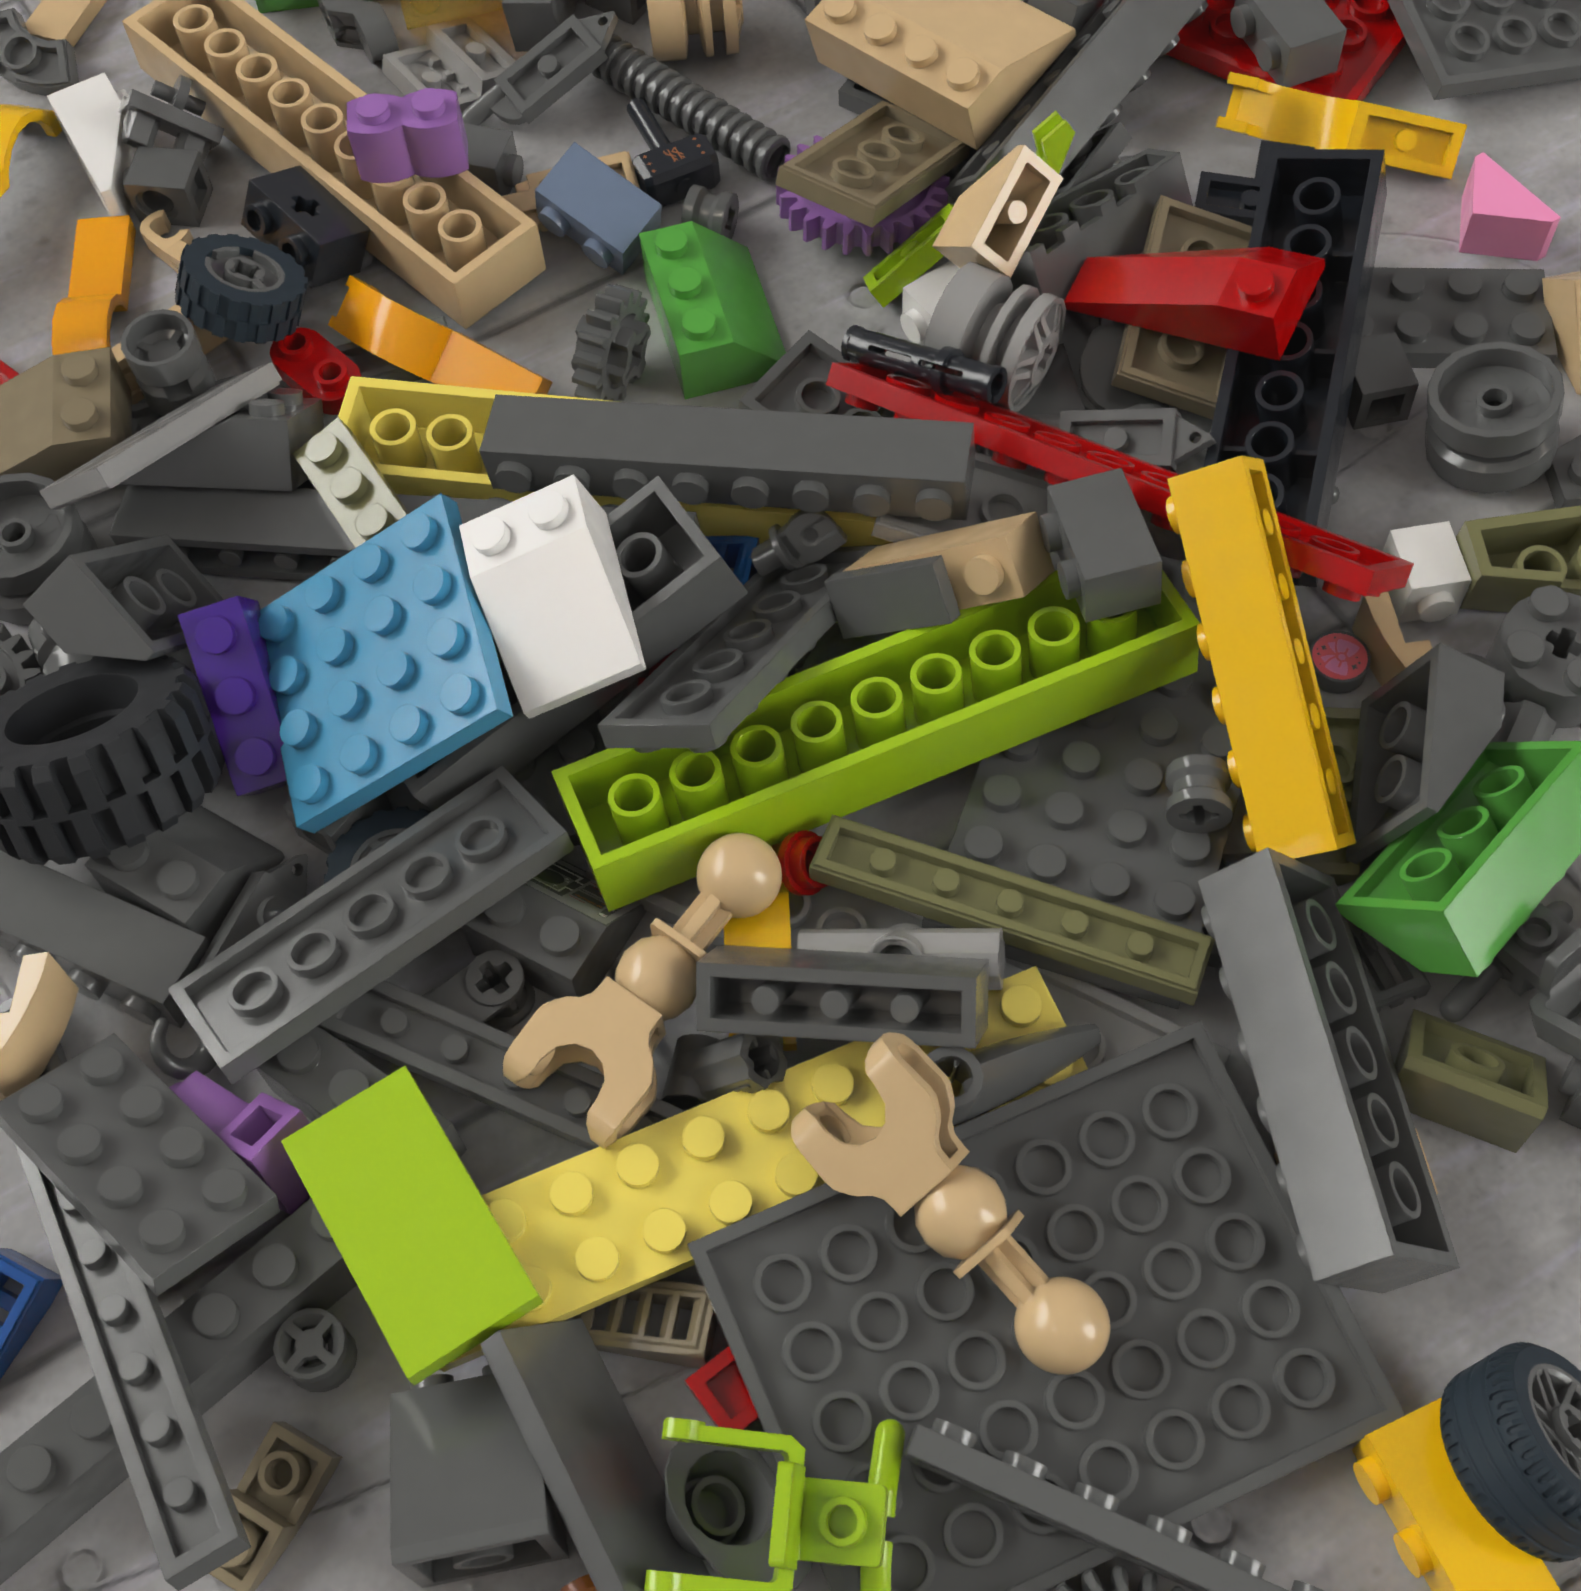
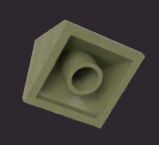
[1394,1009,1548,1153]

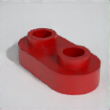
[270,327,362,415]

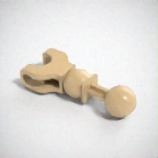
[503,833,782,1149]
[791,1032,1110,1375]

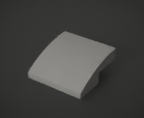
[382,16,516,114]

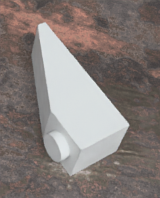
[47,72,137,216]

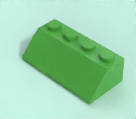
[1335,740,1581,977]

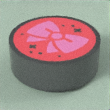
[1309,631,1371,694]

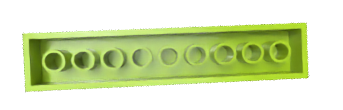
[551,570,1200,912]

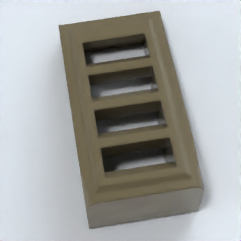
[573,1280,718,1369]

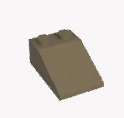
[0,347,132,481]

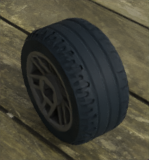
[1440,1342,1581,1563]

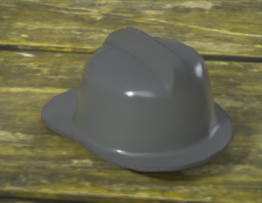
[664,1442,813,1589]

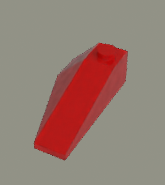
[1064,247,1325,361]

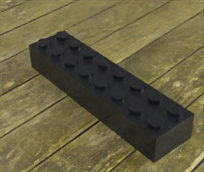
[1203,149,1387,587]

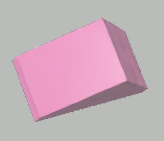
[1459,152,1561,261]

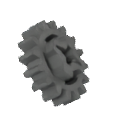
[571,284,651,401]

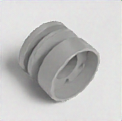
[922,262,1066,412]

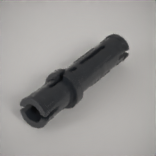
[841,325,1007,404]

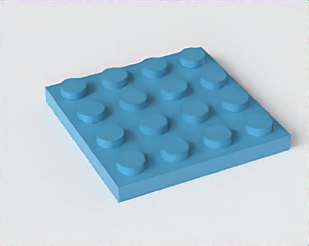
[258,493,513,833]

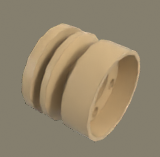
[646,0,744,62]

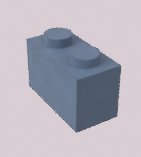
[535,142,662,276]

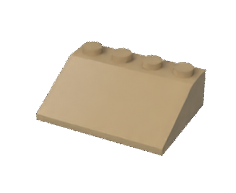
[804,0,1076,150]

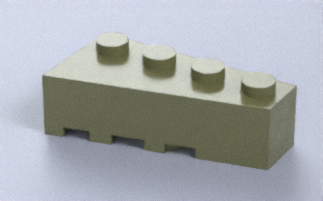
[1455,505,1581,613]

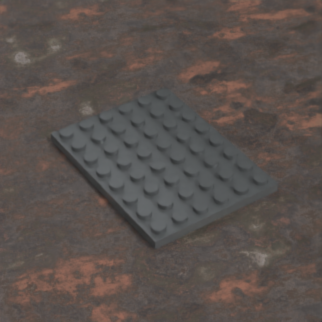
[687,1020,1406,1591]

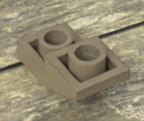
[208,1421,343,1591]

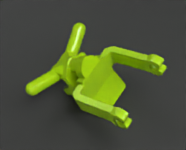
[644,1417,905,1591]

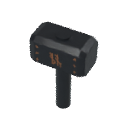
[627,98,721,207]

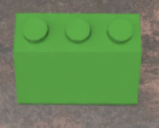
[639,221,786,400]

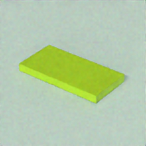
[281,1066,544,1385]

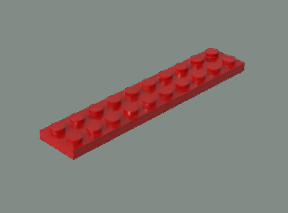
[826,362,1414,602]

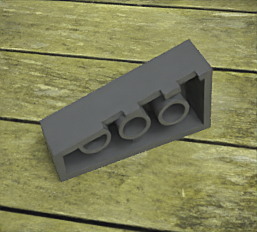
[1010,148,1193,300]

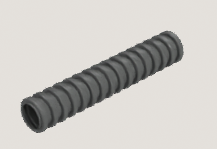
[591,34,791,181]

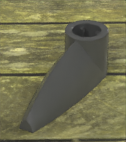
[927,1024,1101,1126]

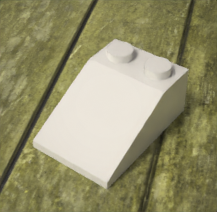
[459,474,646,719]

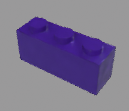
[177,595,288,797]

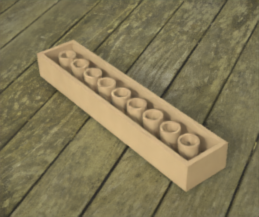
[122,0,546,330]

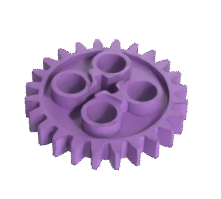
[776,130,949,256]

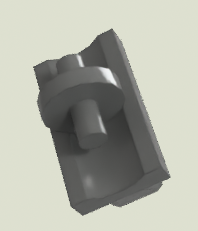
[118,75,224,162]

